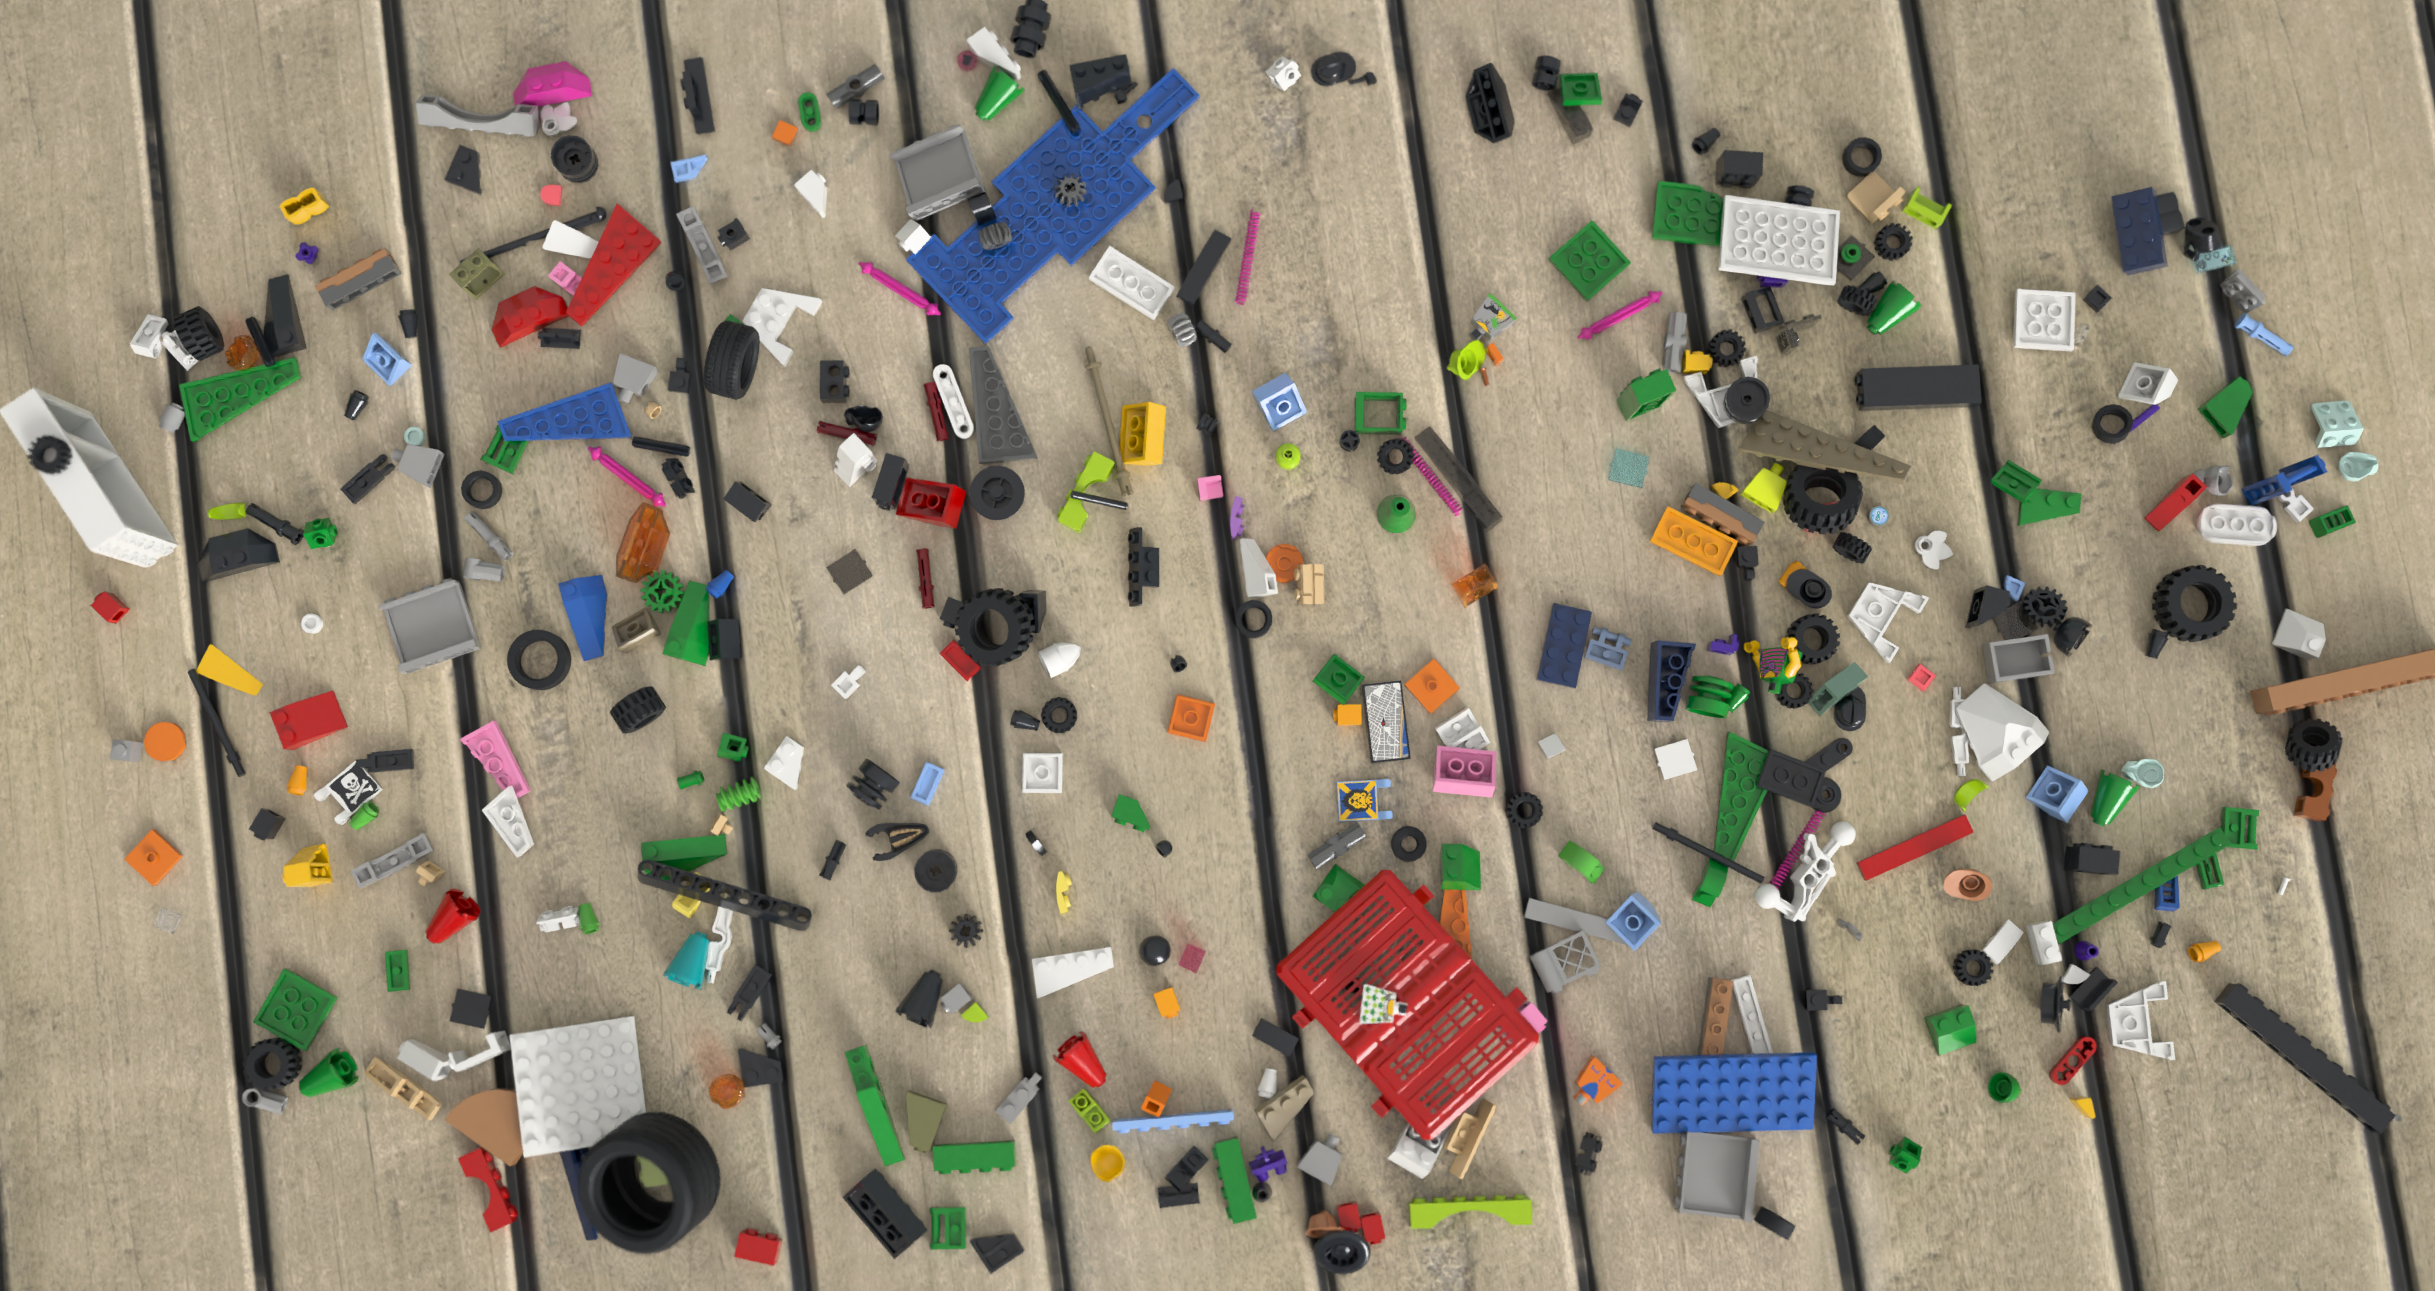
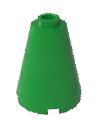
[974,65,1025,121]
[1866,280,1922,335]
[1377,494,1416,533]
[2090,769,2140,827]
[299,1048,359,1097]

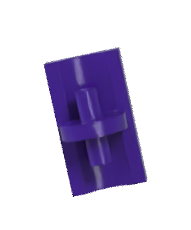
[1249,1146,1287,1182]

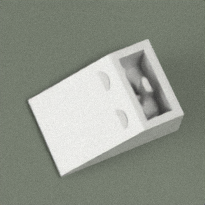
[1388,1105,1454,1179]

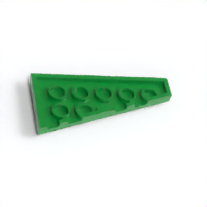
[179,357,301,442]
[1714,731,1768,861]

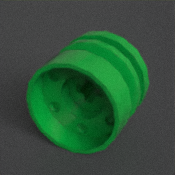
[1685,675,1734,719]

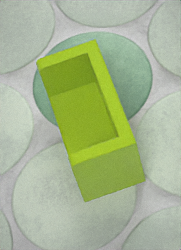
[1902,186,1952,229]

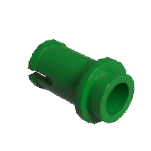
[677,770,704,790]

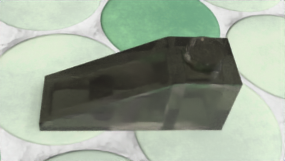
[1547,87,1594,145]

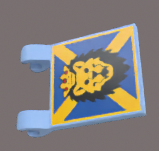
[1337,779,1393,822]

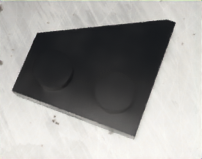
[444,145,482,195]
[969,1233,1025,1274]

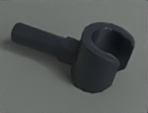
[1349,72,1377,86]
[1115,81,1138,104]

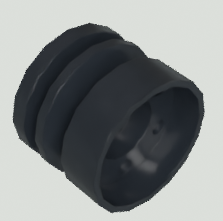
[551,135,599,183]
[846,758,900,810]
[914,849,958,892]

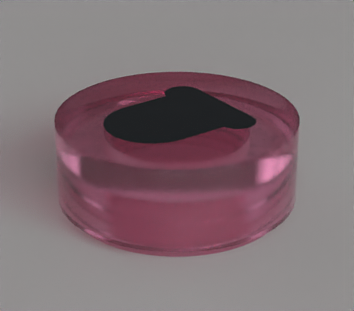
[957,50,977,71]

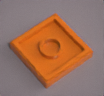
[1167,694,1215,742]

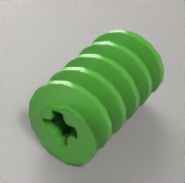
[716,777,761,812]

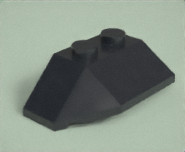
[1465,63,1515,144]
[197,528,280,582]

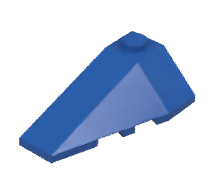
[558,575,607,661]

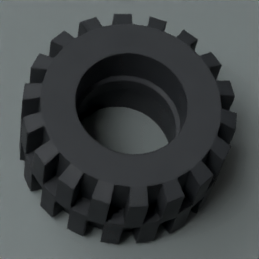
[174,306,224,361]
[1785,613,1840,665]
[610,686,666,734]
[2285,718,2343,772]
[243,1038,302,1090]

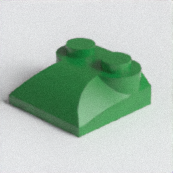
[1312,864,1365,912]

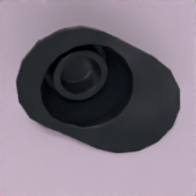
[1311,52,1356,86]
[1786,569,1832,609]
[1834,687,1866,732]

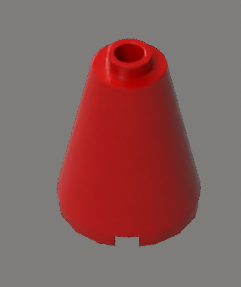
[425,888,481,944]
[1053,1031,1107,1088]

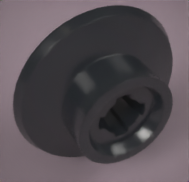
[1813,777,1842,813]

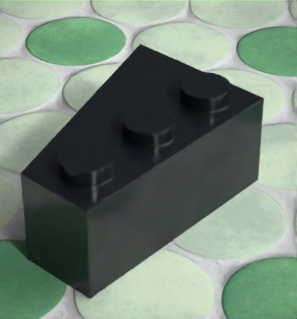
[1069,54,1132,110]

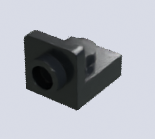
[1613,93,1643,127]

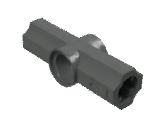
[827,64,885,109]
[1307,823,1366,869]

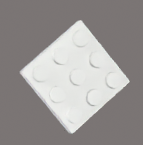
[2013,289,2076,351]

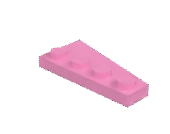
[460,721,531,798]

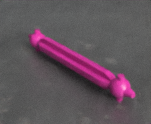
[858,262,941,316]
[1577,291,1663,340]
[588,446,666,507]

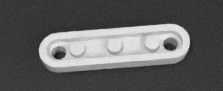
[933,364,974,439]

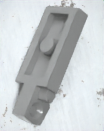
[995,1072,1042,1124]

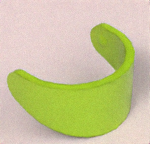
[208,502,246,520]
[1954,779,1989,812]

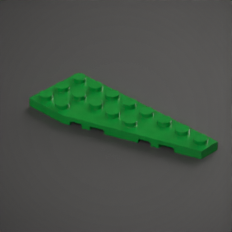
[1651,181,1723,247]

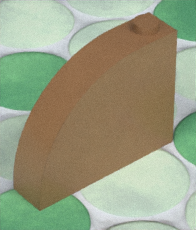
[445,1088,523,1166]

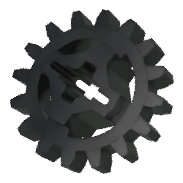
[2022,586,2068,628]

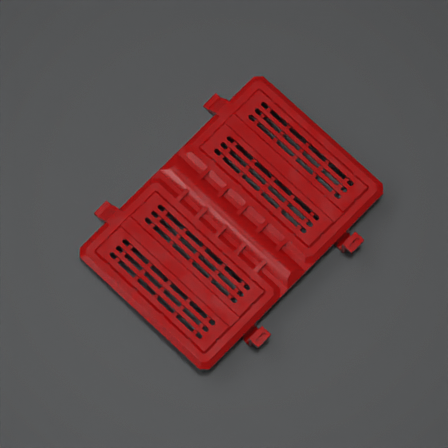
[1276,870,1539,1140]

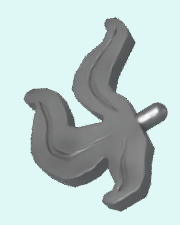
[1836,918,1863,941]

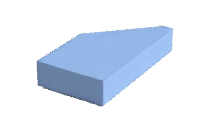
[671,154,707,183]

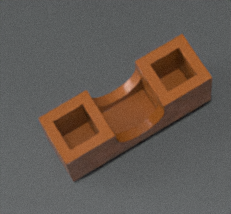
[2294,764,2337,821]

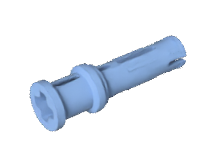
[2234,312,2294,356]

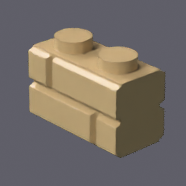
[1294,564,1324,604]

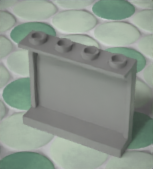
[889,124,985,221]
[378,578,481,674]
[1673,1131,1760,1222]

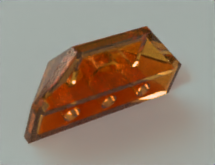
[616,502,670,583]

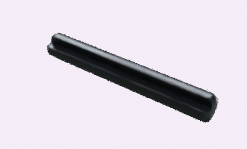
[1037,70,1080,133]

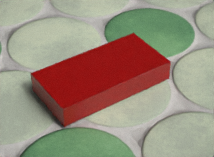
[939,640,981,682]

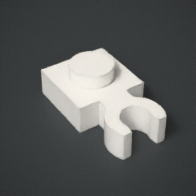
[2277,490,2314,523]

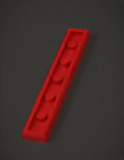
[1856,814,1974,881]

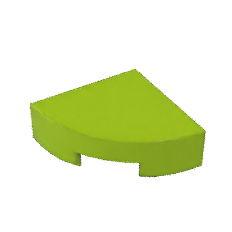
[961,1002,989,1022]

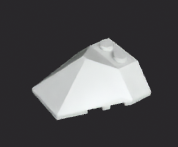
[1955,683,2049,782]

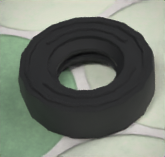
[1391,826,1427,862]

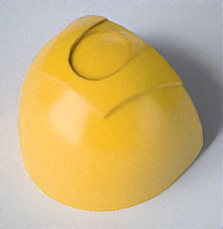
[1090,1145,1125,1182]

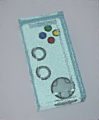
[2194,245,2236,273]

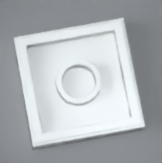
[1022,753,1063,793]

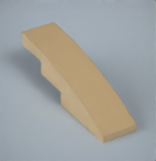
[363,1057,443,1120]

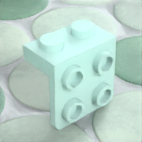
[2311,401,2364,448]

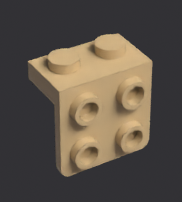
[1847,172,1906,224]

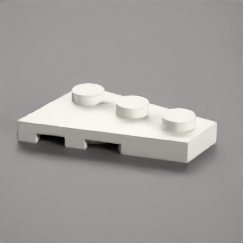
[482,786,534,857]

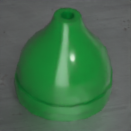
[1988,1072,2021,1103]

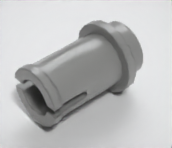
[756,1023,781,1049]

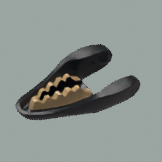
[865,823,929,861]

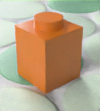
[1141,1080,1172,1118]

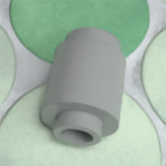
[159,403,185,433]

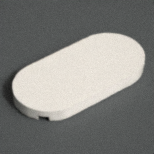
[2196,504,2277,546]

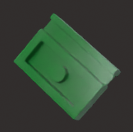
[1991,460,2042,504]

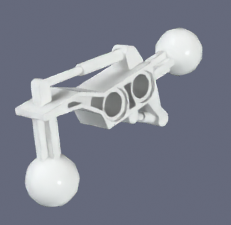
[1754,821,1856,921]

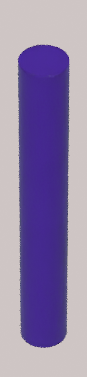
[2114,404,2160,444]

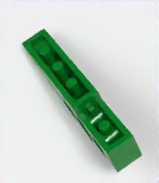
[844,1044,905,1166]

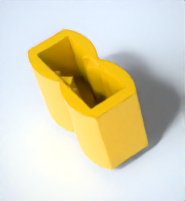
[279,188,329,225]

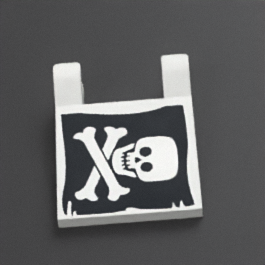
[314,761,383,825]

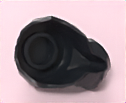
[844,404,883,432]

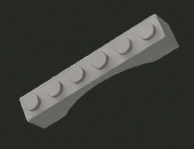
[416,94,540,137]

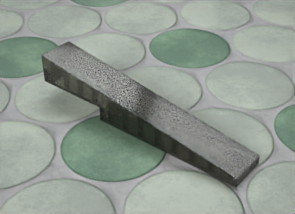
[1414,426,1503,532]

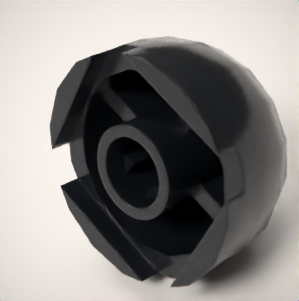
[2053,617,2092,657]

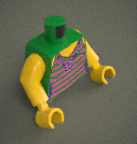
[1744,637,1802,694]

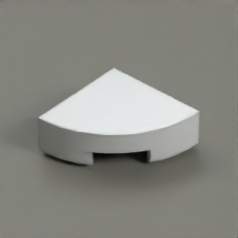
[2063,964,2090,984]

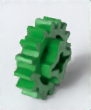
[640,570,684,614]

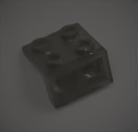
[1774,314,1822,356]

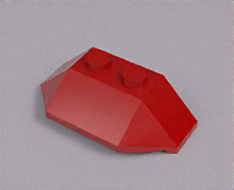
[491,286,568,348]

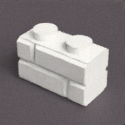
[2025,921,2062,965]

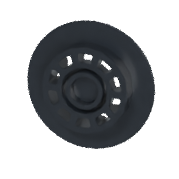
[1314,1230,1371,1274]

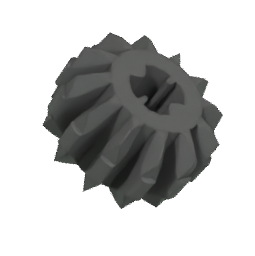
[1054,173,1087,207]
[978,222,1012,250]

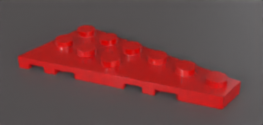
[566,204,661,327]

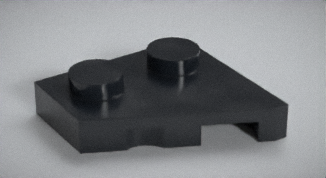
[738,1048,784,1088]

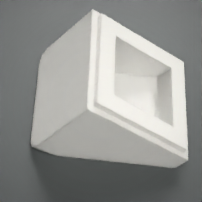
[1538,733,1565,759]

